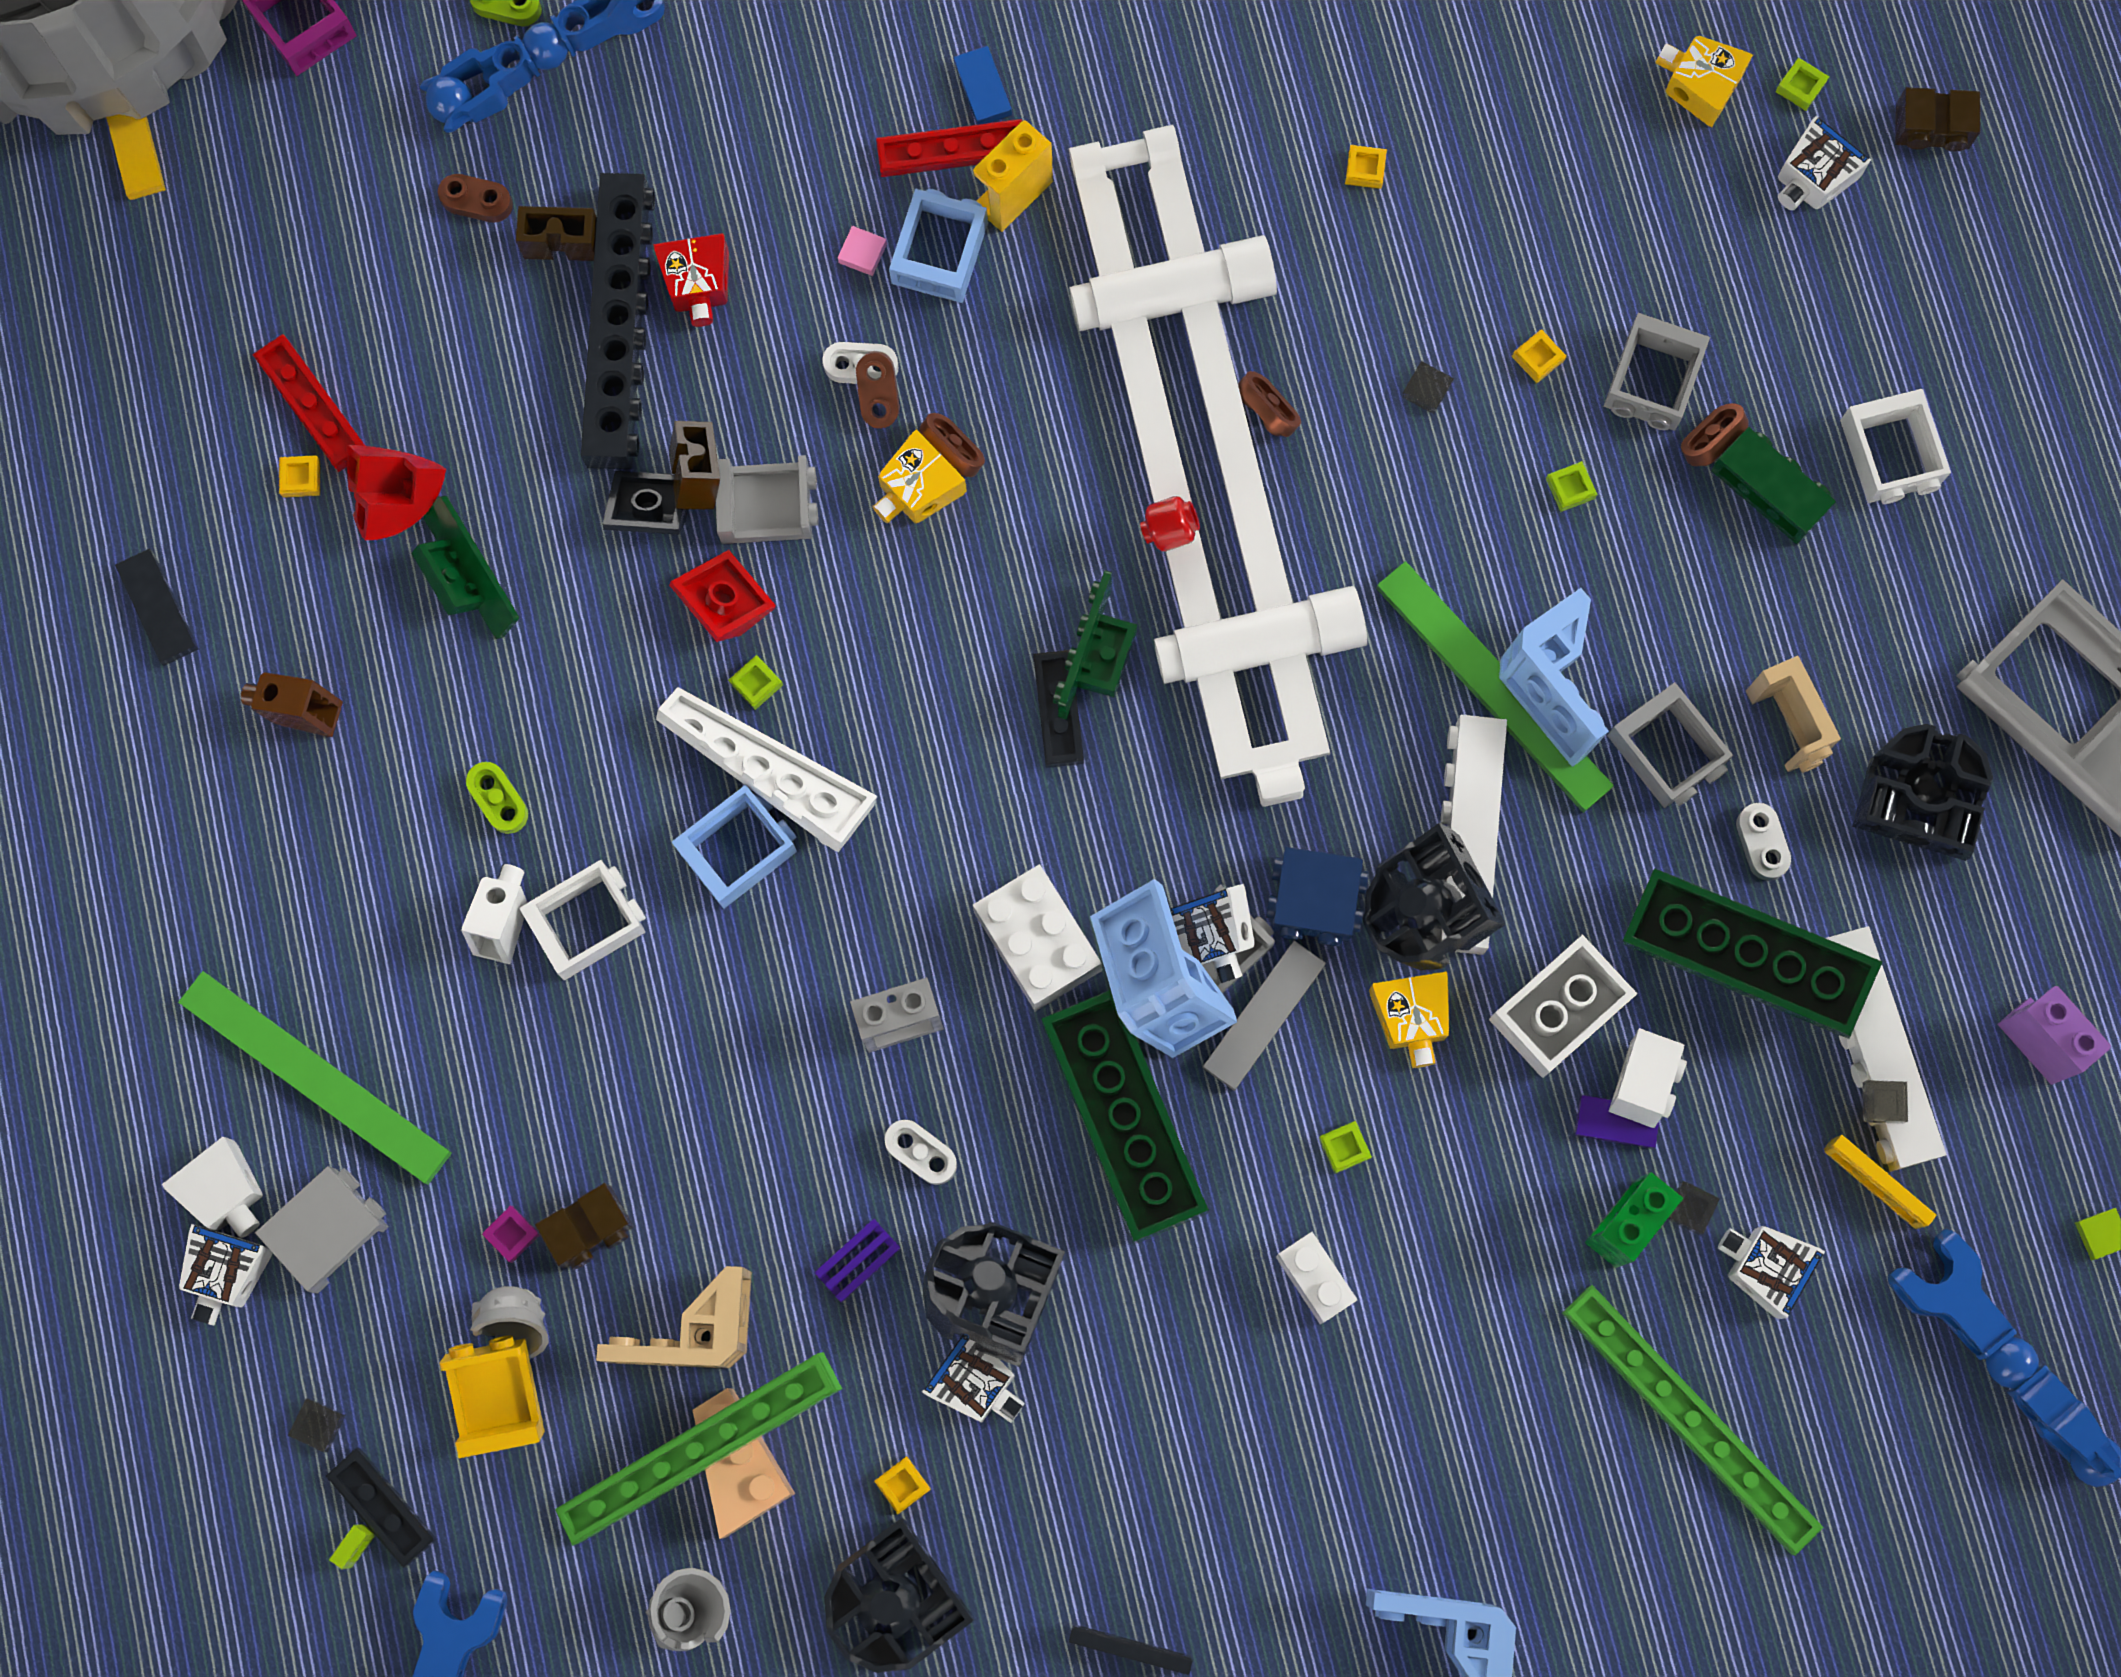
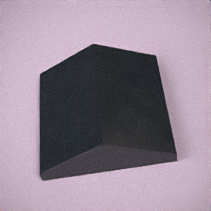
[602,471,687,535]

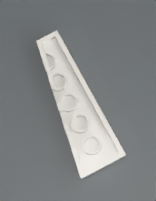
[656,687,877,852]

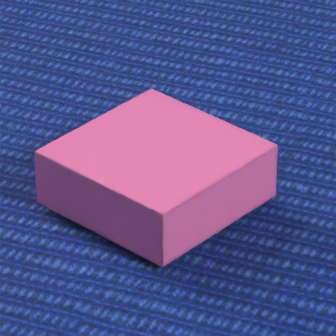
[838,226,887,276]

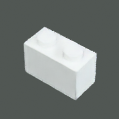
[1608,1028,1687,1128]
[1276,1232,1357,1325]

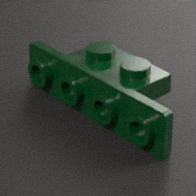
[411,496,519,639]
[1053,570,1137,719]

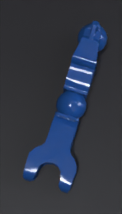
[420,0,665,133]
[1888,1229,2121,1487]
[413,1570,508,1677]

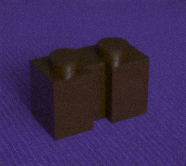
[1895,87,1980,152]
[516,206,597,261]
[669,421,720,510]
[535,1183,634,1270]

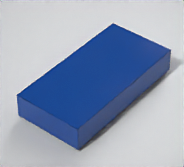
[953,46,1012,125]

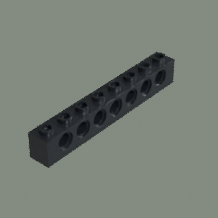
[581,173,655,469]

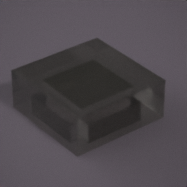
[1402,361,1454,415]
[1863,1080,1908,1124]
[1668,1181,1720,1236]
[288,1398,346,1452]

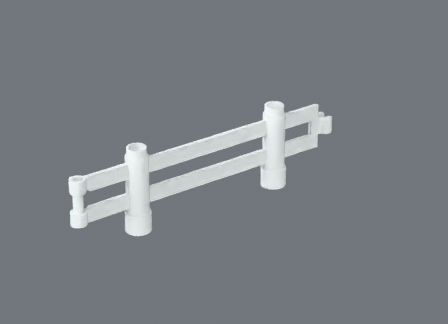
[1069,125,1367,807]

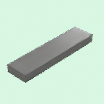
[1203,941,1326,1091]

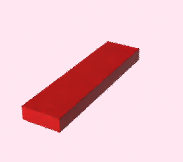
[876,119,1022,177]
[252,334,366,472]

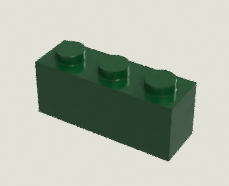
[1711,427,1836,545]

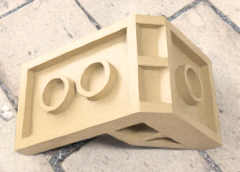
[596,1266,752,1368]

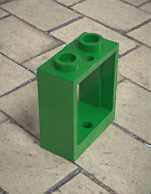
[1585,1172,1684,1268]

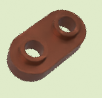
[438,174,513,223]
[856,351,900,428]
[1238,371,1301,437]
[1681,403,1749,466]
[919,413,985,477]

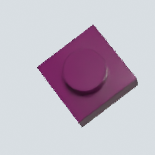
[482,1205,540,1263]

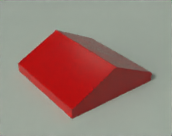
[669,550,776,642]

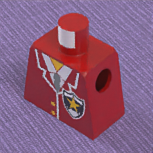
[653,233,729,327]

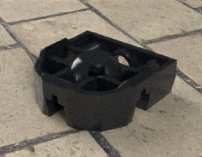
[1852,724,1993,861]
[1363,823,1506,971]
[923,1222,1065,1367]
[824,1518,974,1673]

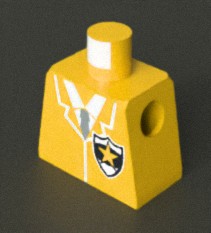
[1655,36,1753,127]
[872,429,967,524]
[1369,971,1449,1068]

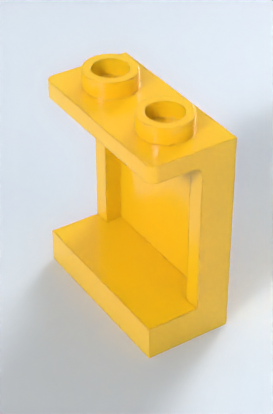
[973,120,1053,232]
[439,1335,545,1458]

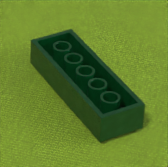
[1623,868,1883,1039]
[1041,990,1209,1245]

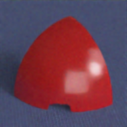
[347,445,446,541]

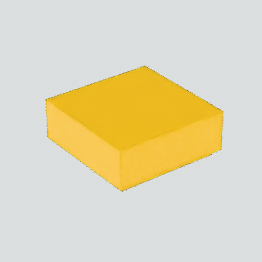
[1345,145,1387,189]
[1512,329,1566,383]
[279,456,320,497]
[874,1456,931,1514]

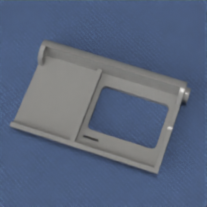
[1956,579,2121,838]

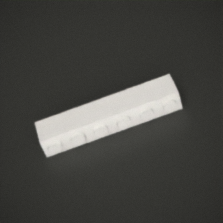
[1432,715,1507,955]
[1826,926,1947,1172]

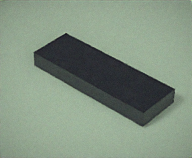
[115,548,199,666]
[1033,650,1084,768]
[326,1448,437,1568]
[1069,1624,1193,1675]

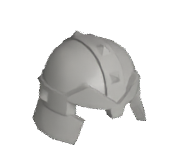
[470,1286,549,1359]
[645,1568,731,1651]

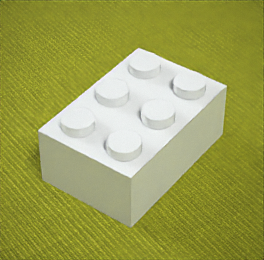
[973,864,1102,1011]
[1489,935,1637,1078]

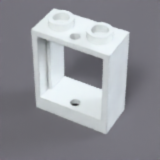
[1840,389,1951,504]
[519,860,646,980]

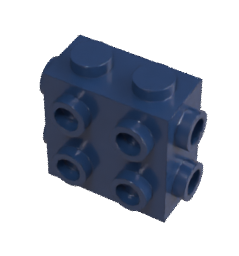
[1266,847,1369,946]

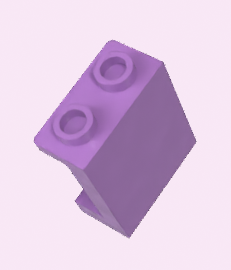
[1997,986,2111,1085]

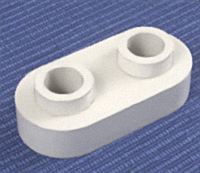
[823,342,898,384]
[1736,803,1791,881]
[885,1120,957,1185]

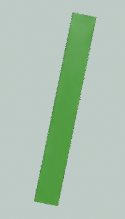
[1376,561,1614,813]
[178,971,452,1185]
[1562,1285,1824,1556]
[555,1352,842,1546]

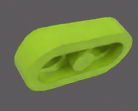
[469,0,542,27]
[466,762,528,834]

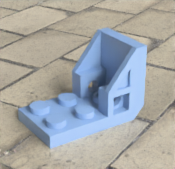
[1499,588,1609,767]
[1090,879,1237,1058]
[1366,1589,1516,1677]

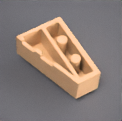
[693,1388,795,1539]

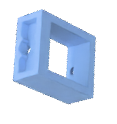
[889,189,988,303]
[672,785,797,909]

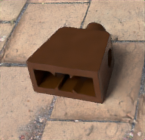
[241,672,343,738]

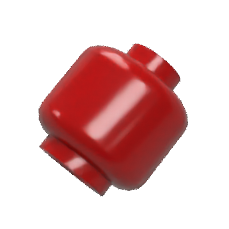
[1140,496,1200,552]

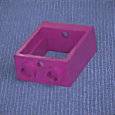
[241,0,357,76]

